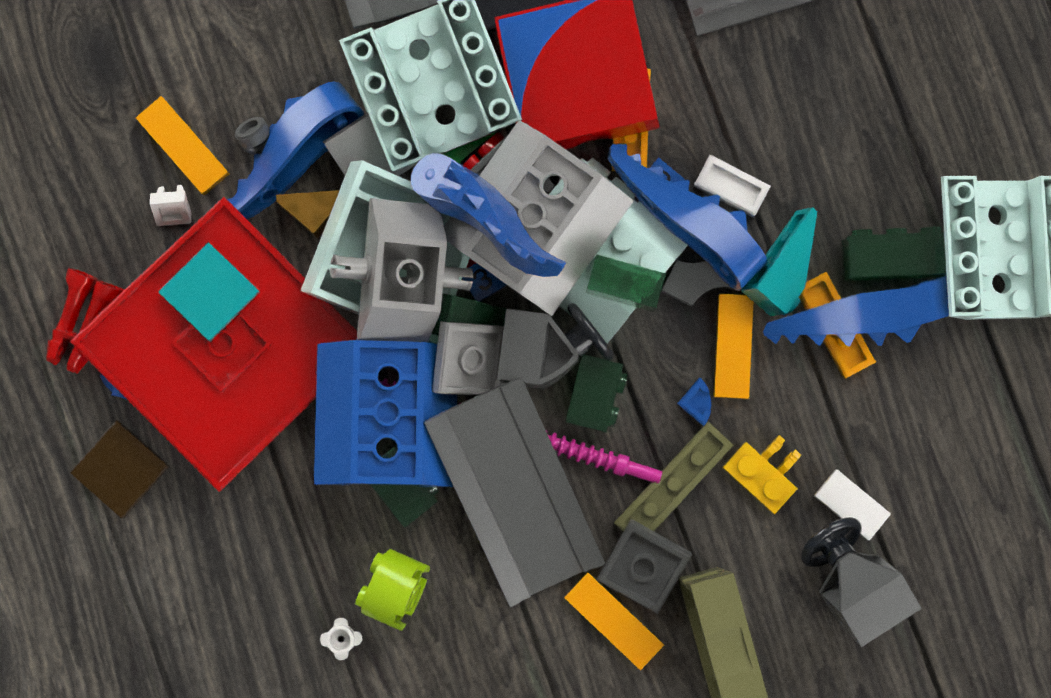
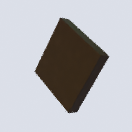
[70,420,170,519]

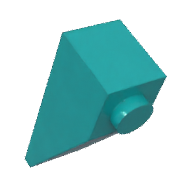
[741,207,818,316]

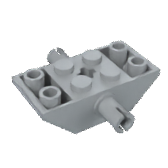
[330,198,473,342]

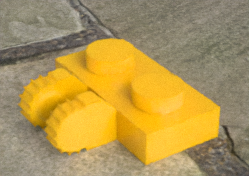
[722,435,801,514]

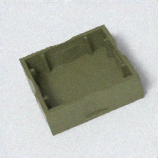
[678,567,768,698]

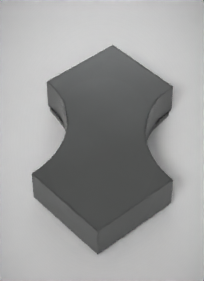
[661,260,738,307]

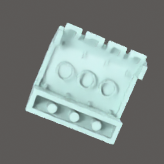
[549,158,687,344]

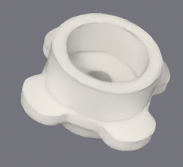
[320,618,362,660]

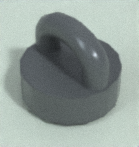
[235,117,270,154]

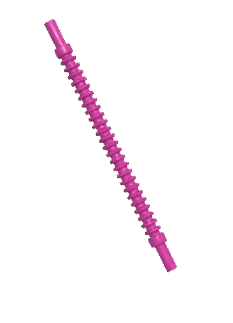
[378,376,663,483]

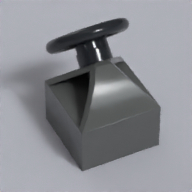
[497,303,614,390]
[801,517,922,647]

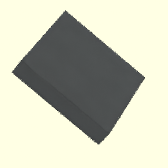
[597,519,692,614]

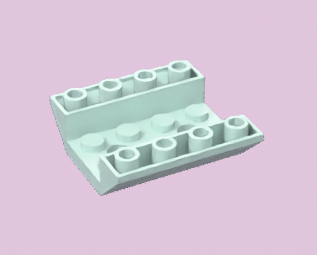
[339,0,522,172]
[941,176,1051,320]

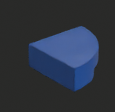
[677,377,711,426]

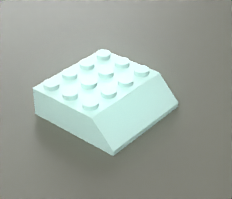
[301,160,470,344]

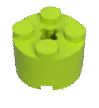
[355,549,430,631]

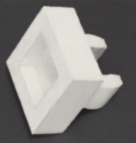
[150,185,191,226]

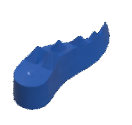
[227,82,364,220]
[607,144,768,291]
[411,153,566,277]
[763,275,949,346]

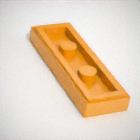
[136,96,230,195]
[799,272,876,379]
[713,294,754,399]
[564,572,664,671]

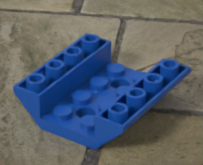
[314,340,457,487]

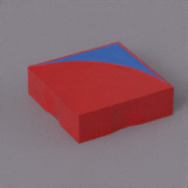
[494,0,660,149]

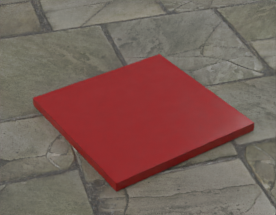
[70,197,357,492]

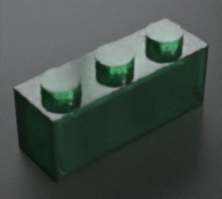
[842,226,947,281]

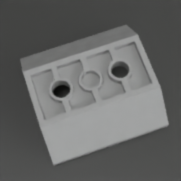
[444,120,634,316]

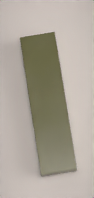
[614,422,734,532]

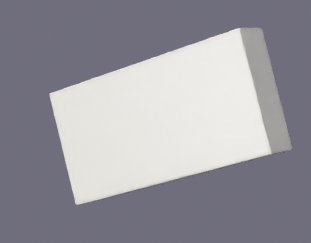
[693,155,771,218]
[814,469,891,541]

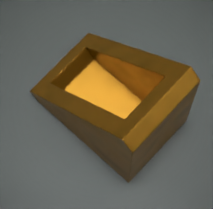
[276,190,340,238]

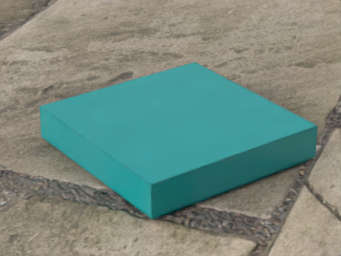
[158,242,260,342]

